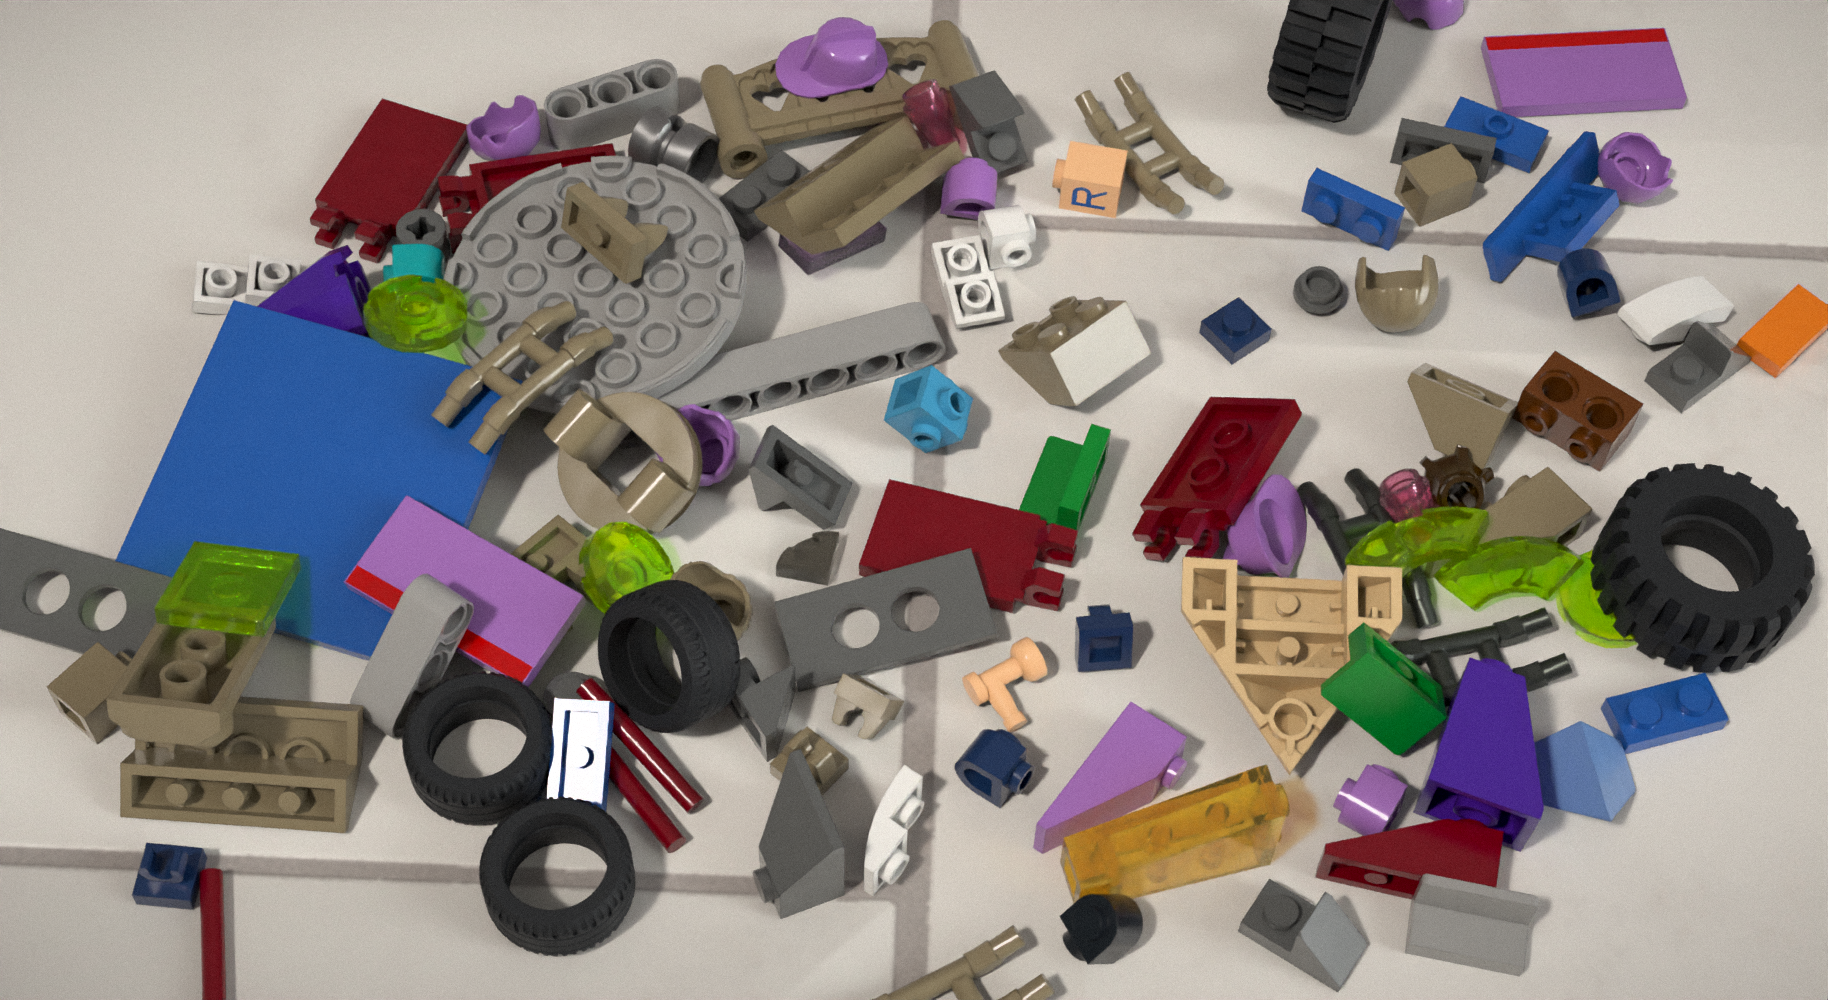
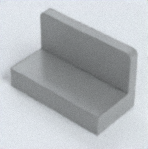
[1405,874,1539,977]

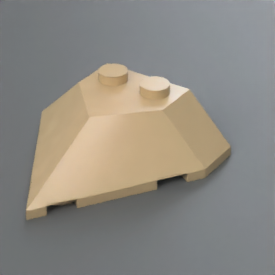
[1181,557,1402,775]

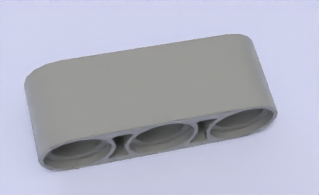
[544,59,680,151]
[350,573,474,740]

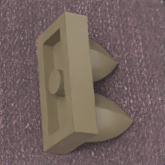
[561,182,668,284]

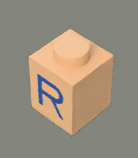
[1052,141,1128,218]

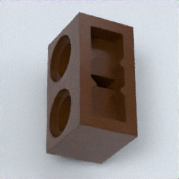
[1512,351,1644,472]

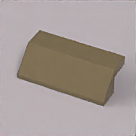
[754,115,965,255]
[120,696,363,833]

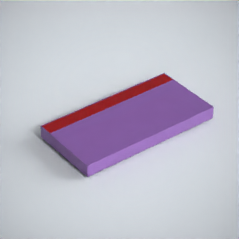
[1481,28,1687,117]
[344,495,587,688]

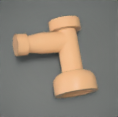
[962,637,1047,733]

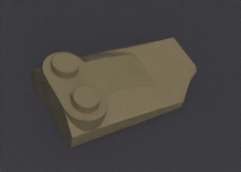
[106,604,276,749]

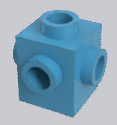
[884,365,973,453]

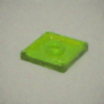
[154,541,301,637]

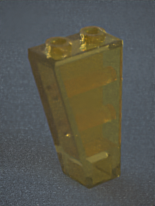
[1060,765,1290,904]

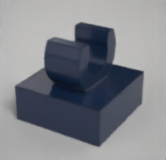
[1075,604,1133,672]
[132,843,207,910]

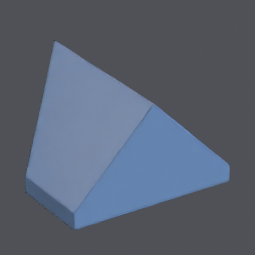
[1534,721,1636,822]

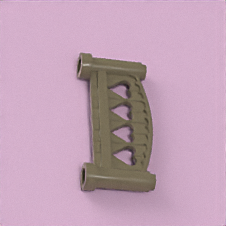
[700,20,979,179]

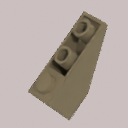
[1423,466,1592,579]

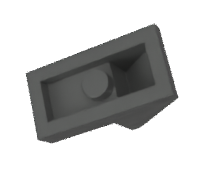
[949,70,1028,173]
[1644,321,1752,414]
[748,425,853,530]
[728,657,796,762]
[1238,879,1368,992]

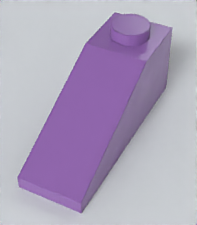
[1033,702,1188,854]

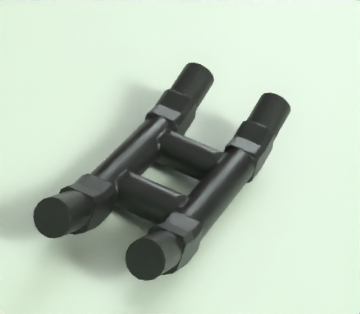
[1297,468,1439,629]
[1390,607,1573,707]

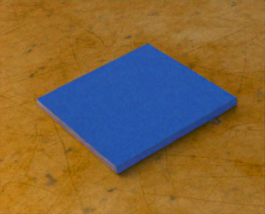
[115,300,523,661]

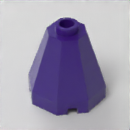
[257,245,385,341]

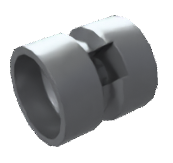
[628,106,719,183]

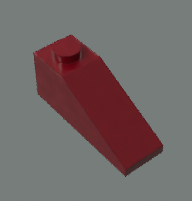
[1315,819,1504,900]

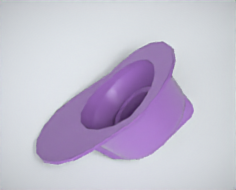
[775,17,888,99]
[1223,474,1307,578]

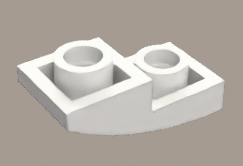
[930,235,1005,329]
[192,255,301,314]
[1617,276,1734,345]
[864,765,924,896]

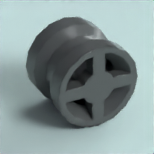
[396,209,450,263]

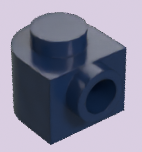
[1557,248,1621,318]
[955,729,1035,808]

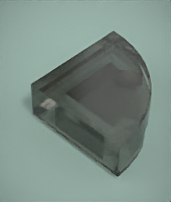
[776,531,839,586]

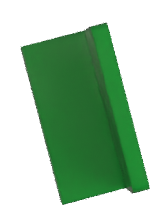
[1019,424,1111,532]
[1320,622,1447,755]

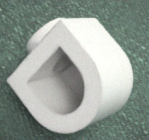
[978,205,1036,270]

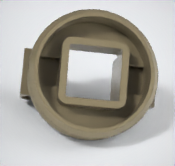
[543,389,702,537]

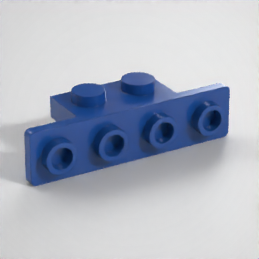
[1483,131,1620,282]

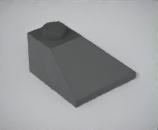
[753,749,845,919]

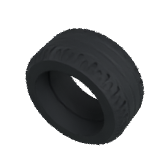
[598,580,741,733]
[402,671,552,826]
[479,796,636,957]

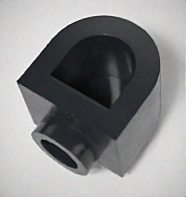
[1059,894,1143,965]

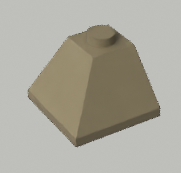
[1407,363,1518,469]

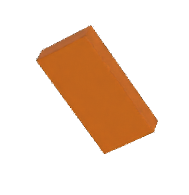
[1737,284,1828,378]

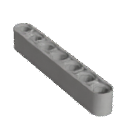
[616,302,946,449]

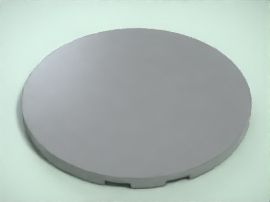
[442,156,747,414]

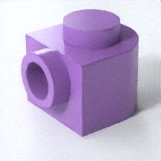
[940,158,997,220]
[1333,764,1408,836]

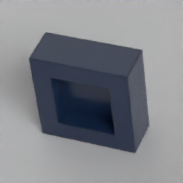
[1199,297,1272,365]

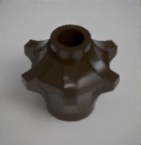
[1412,445,1494,526]

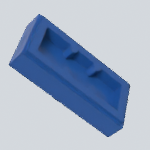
[1444,96,1549,173]

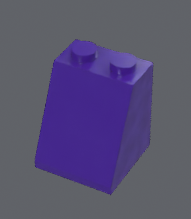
[1413,657,1544,852]

